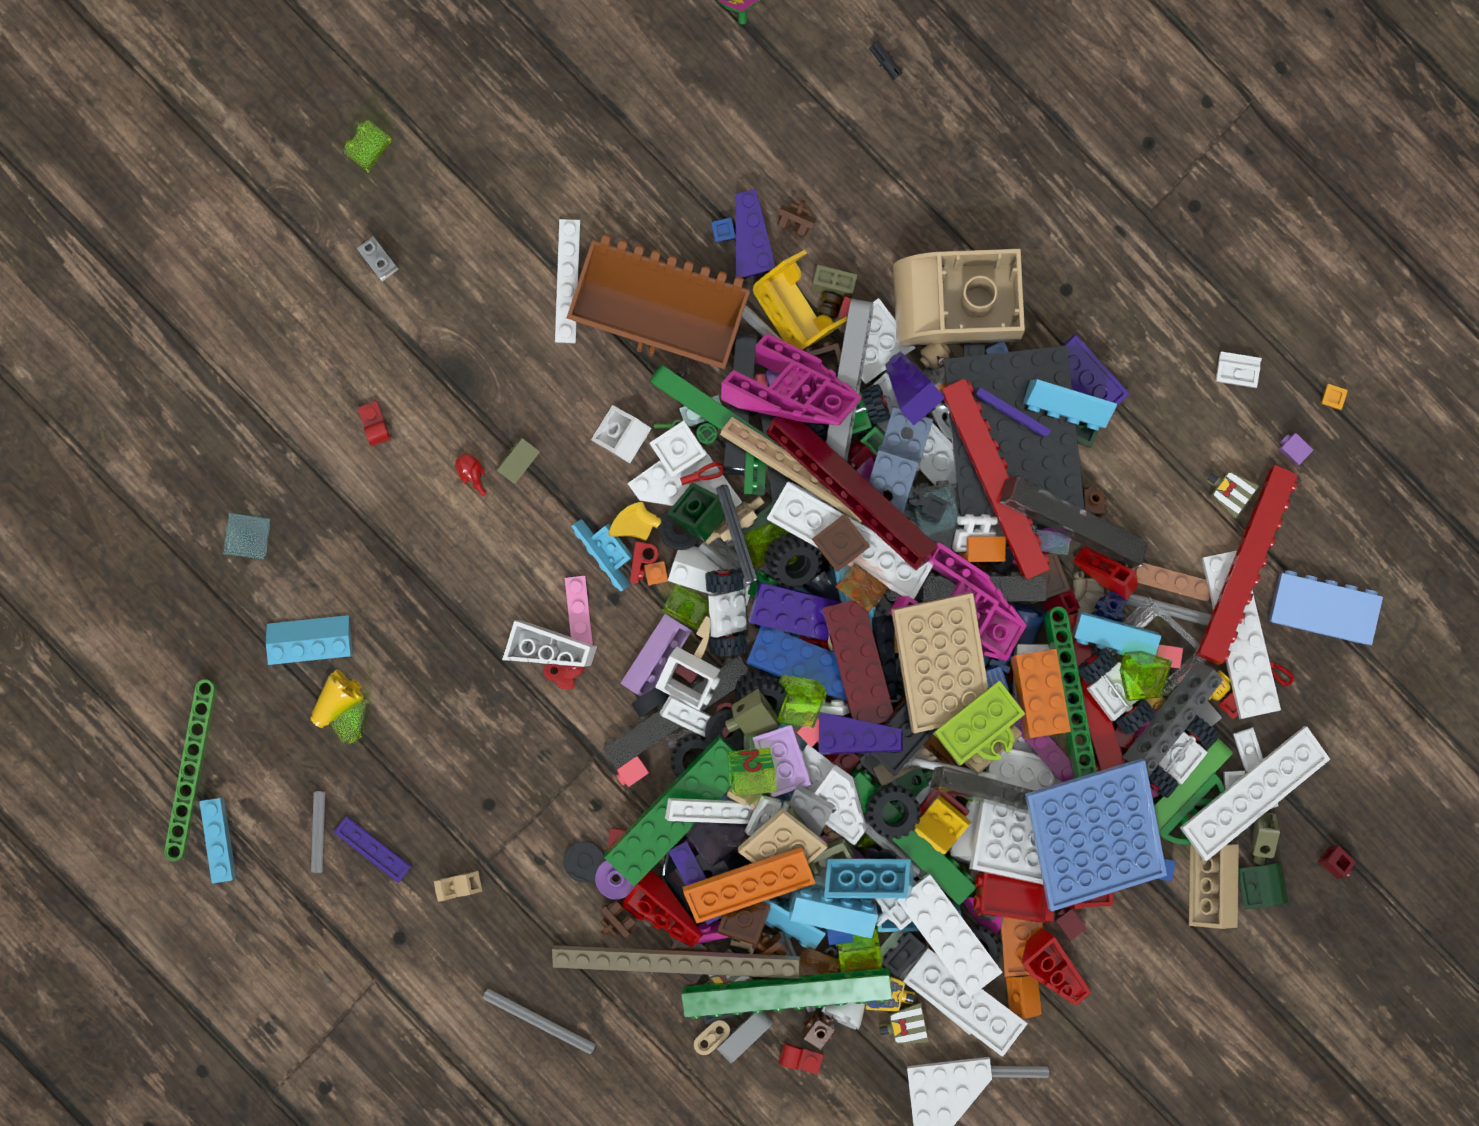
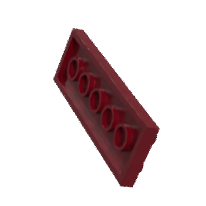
[822,598,894,724]

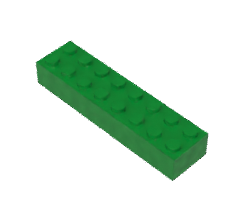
[604,735,750,886]
[849,767,976,905]

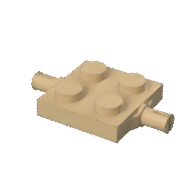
[706,496,764,545]

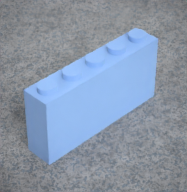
[1268,570,1383,645]

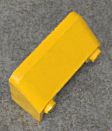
[753,250,848,350]

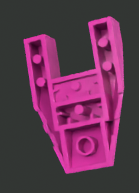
[721,333,862,425]
[889,542,1027,661]

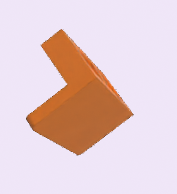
[959,536,1006,562]
[1006,975,1042,1019]

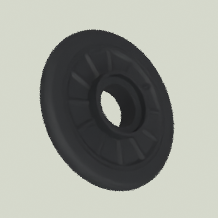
[657,509,700,550]
[705,709,745,752]

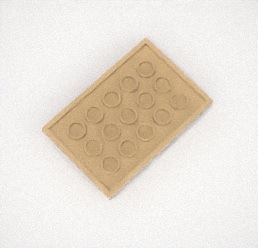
[891,592,988,733]

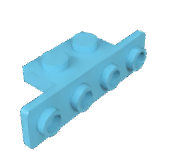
[571,519,633,591]

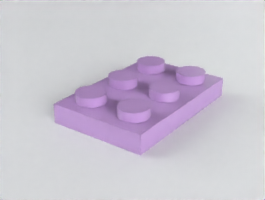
[753,724,812,797]

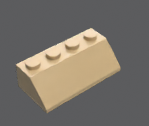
[1189,844,1239,929]

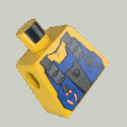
[865,976,915,1011]

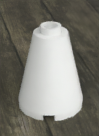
[822,1002,866,1030]

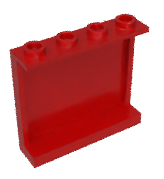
[973,871,1054,924]

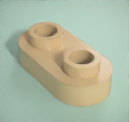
[694,1020,730,1055]

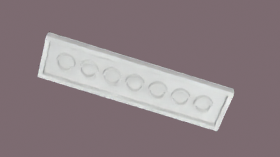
[767,483,933,599]
[1201,551,1281,719]
[1180,726,1330,861]

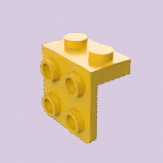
[914,795,972,854]

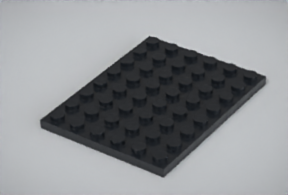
[943,346,1085,517]

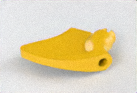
[608,502,661,542]

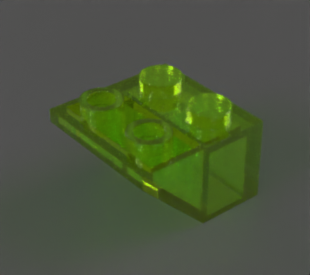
[343,119,392,173]

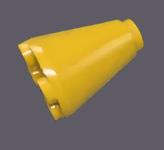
[310,669,364,728]

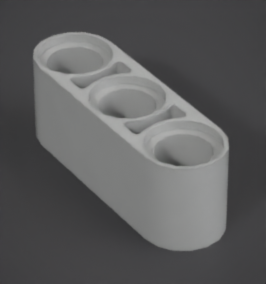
[716,1011,774,1064]

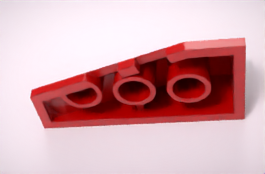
[621,870,703,948]
[1021,928,1091,1006]

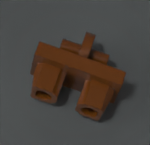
[777,200,816,237]
[600,900,637,938]
[752,931,789,956]

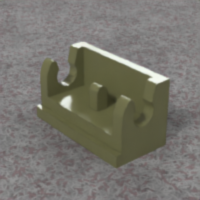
[811,265,857,299]
[495,437,540,484]
[809,837,855,875]

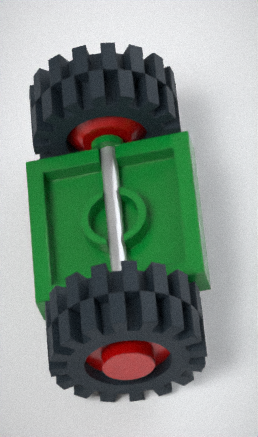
[804,384,890,441]

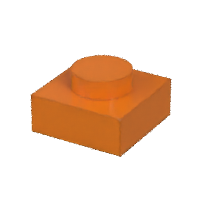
[644,561,668,586]

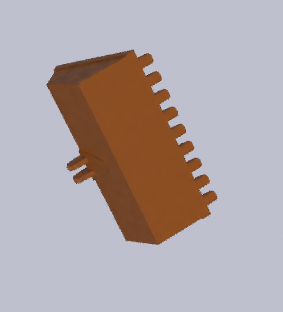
[566,234,750,369]

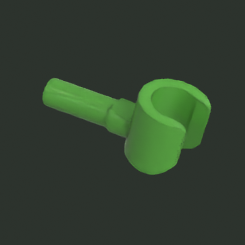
[654,419,682,429]

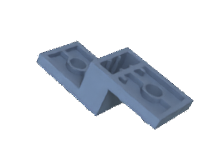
[869,406,934,514]

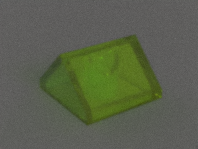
[661,584,709,630]
[837,929,882,972]

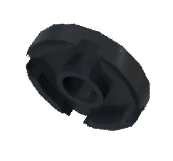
[563,841,605,883]

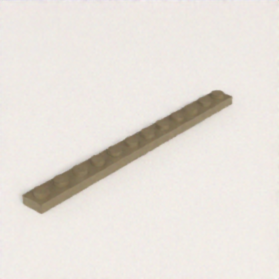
[552,945,800,979]

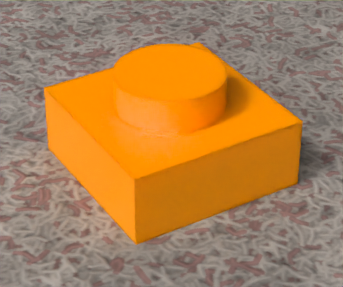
[1321,384,1348,410]

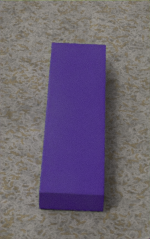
[973,387,1051,437]
[334,816,412,883]

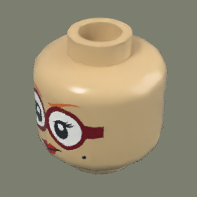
[920,344,951,369]

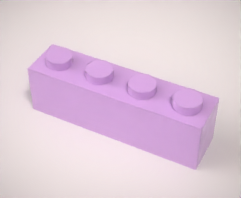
[621,614,692,697]

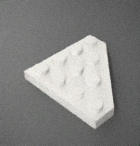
[628,437,742,508]
[907,1057,992,1126]

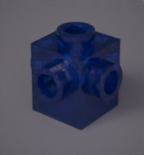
[1094,590,1128,622]

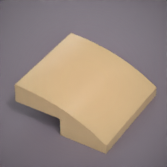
[694,616,710,659]

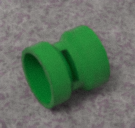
[697,423,717,445]

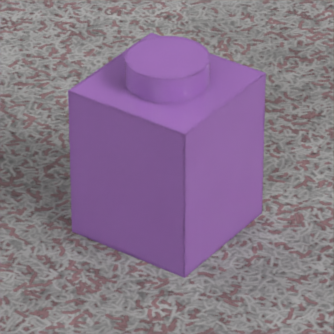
[1279,433,1313,466]

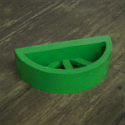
[1159,773,1225,845]

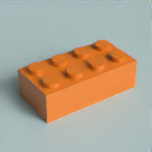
[1010,649,1071,740]

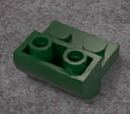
[1238,861,1288,910]

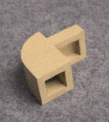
[434,871,482,902]

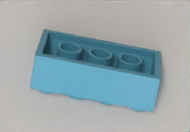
[1023,379,1117,431]
[266,615,353,665]
[824,859,914,898]
[762,897,827,950]

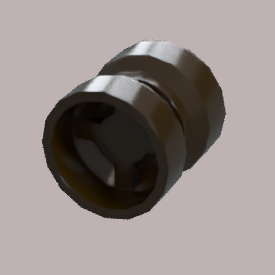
[817,292,842,318]

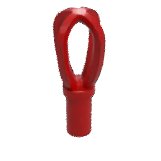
[680,462,724,486]
[1269,660,1294,686]

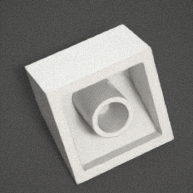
[591,405,652,463]

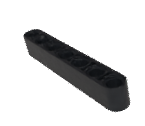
[723,332,757,476]

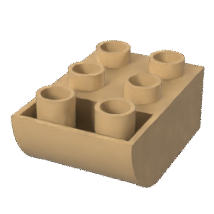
[893,249,1025,346]

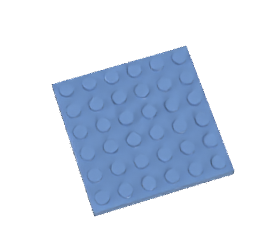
[1025,758,1167,911]

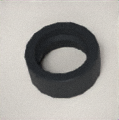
[631,687,670,717]

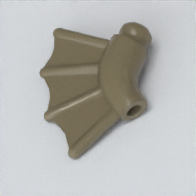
[1073,571,1105,614]

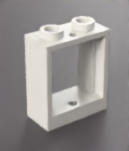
[656,647,720,711]

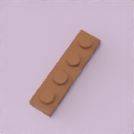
[1131,560,1210,602]

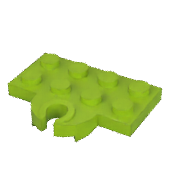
[933,681,1025,766]

